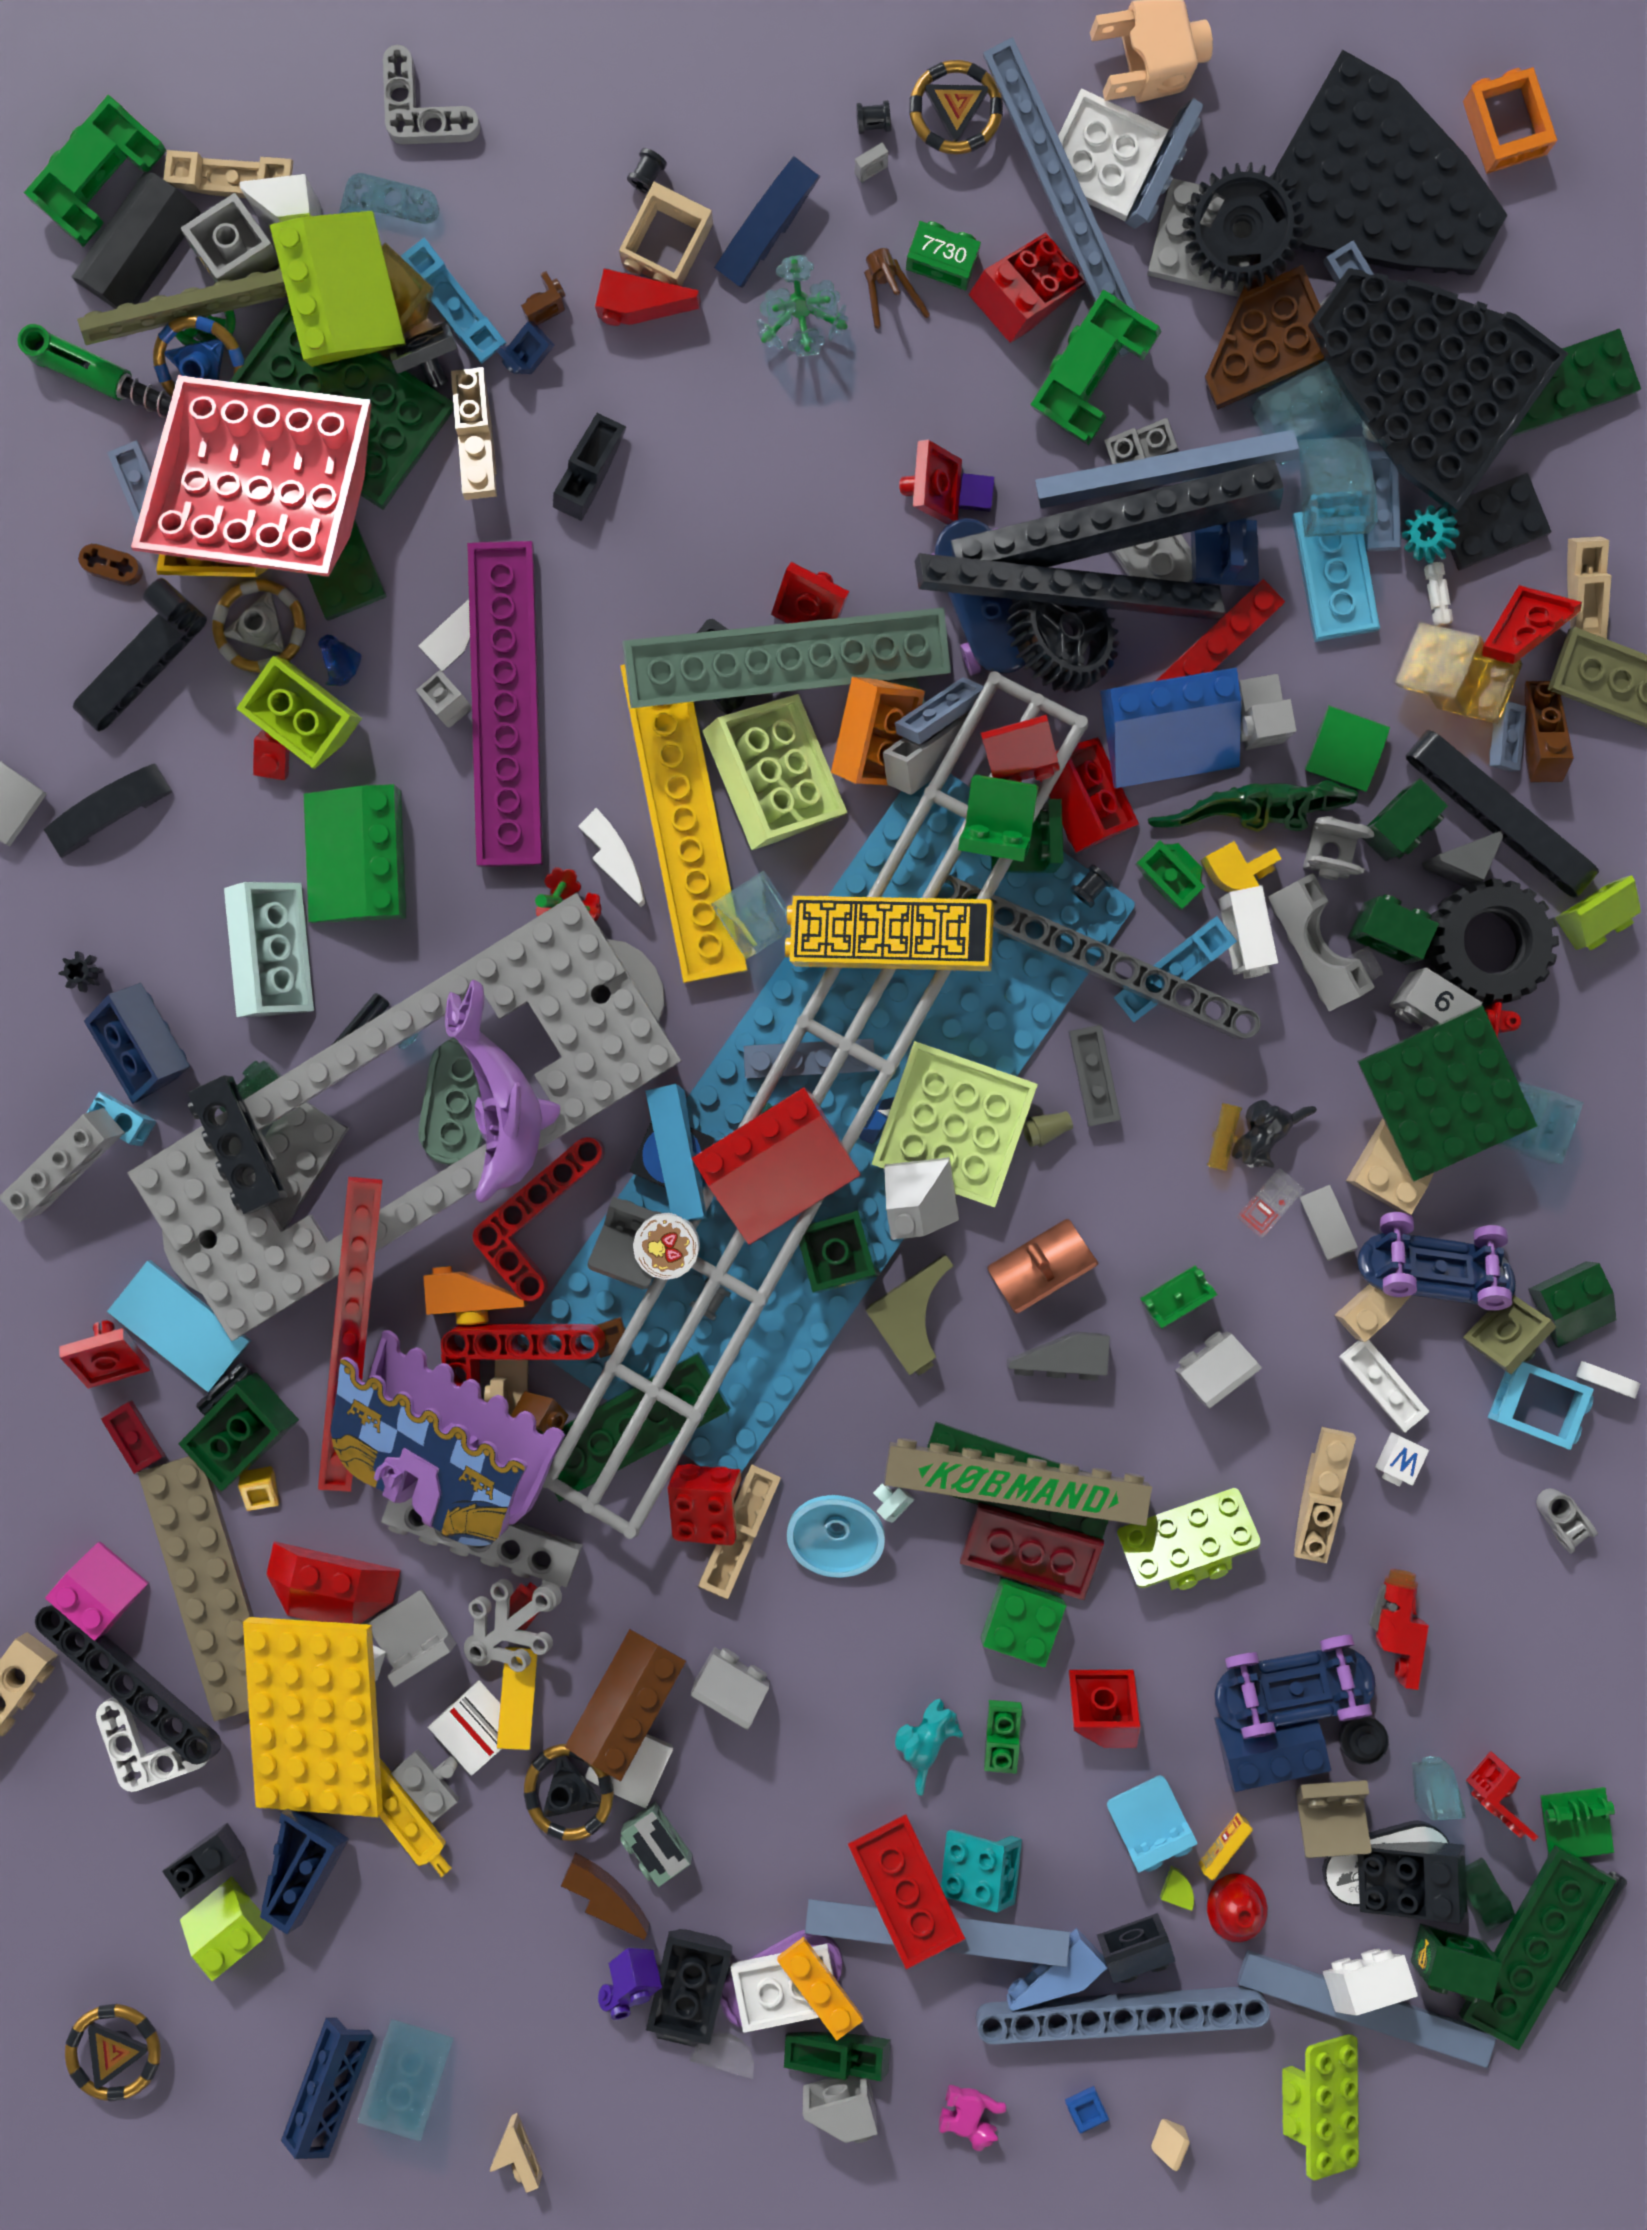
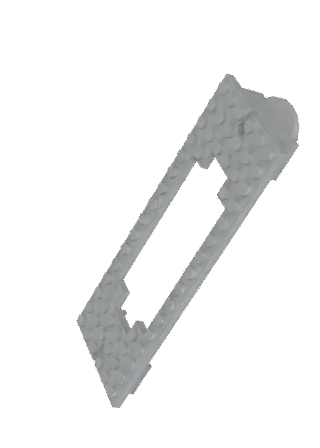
[127,893,682,1341]

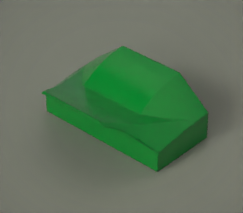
[1135,840,1205,910]

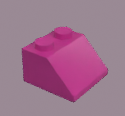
[45,1541,149,1641]

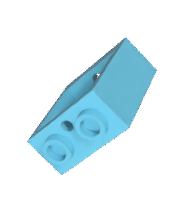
[1487,1361,1594,1450]

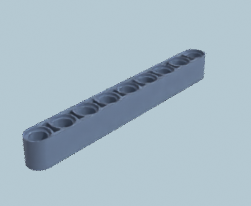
[976,1986,1270,2045]

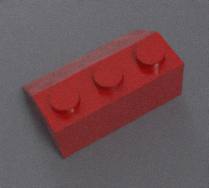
[1040,737,1139,852]

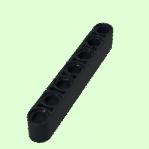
[1405,730,1599,898]
[35,1605,221,1765]

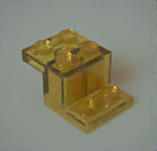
[1395,623,1523,724]

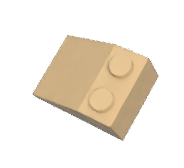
[1346,1118,1434,1215]

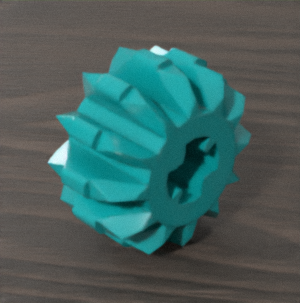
[1401,505,1460,563]

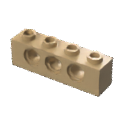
[0,1632,58,1737]

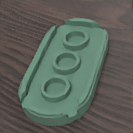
[418,1038,484,1165]

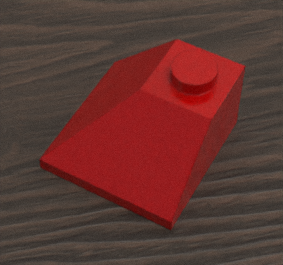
[1068,1669,1140,1748]

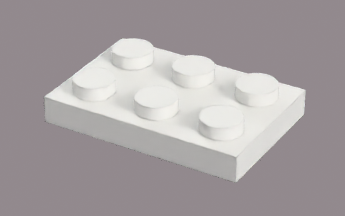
[731,1944,834,2033]

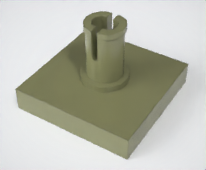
[1463,1295,1556,1374]

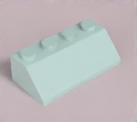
[224,882,314,1017]

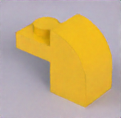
[1200,841,1281,893]

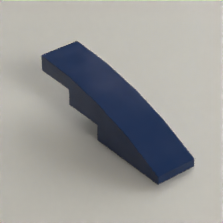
[714,156,821,288]

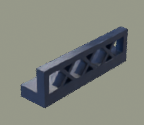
[281,2018,374,2159]

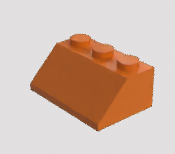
[831,677,925,785]

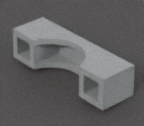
[1268,873,1375,1011]

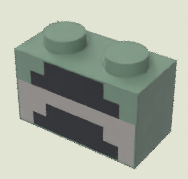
[620,1802,693,1887]

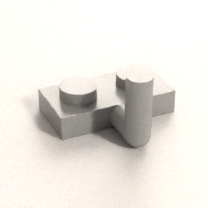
[391,1749,459,1823]

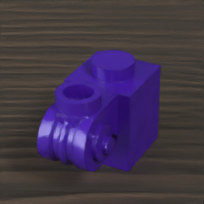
[598,1948,662,2020]

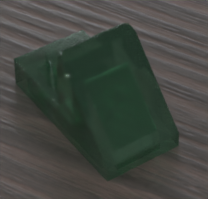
[1466,1857,1515,1932]

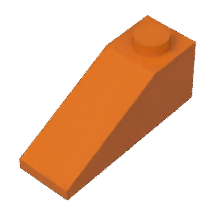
[423,1266,529,1315]

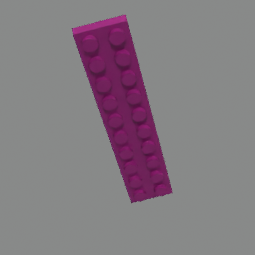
[467,541,543,867]

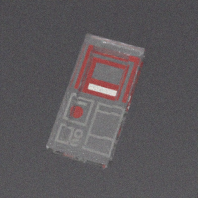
[1236,1168,1305,1238]

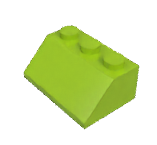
[236,656,362,769]

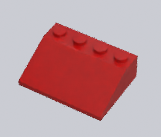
[692,1087,861,1245]

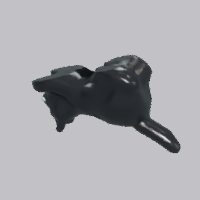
[1232,1100,1317,1168]

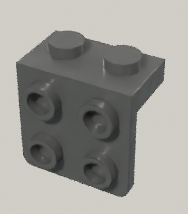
[587,1196,661,1289]

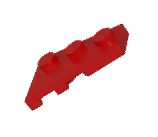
[1482,585,1582,664]

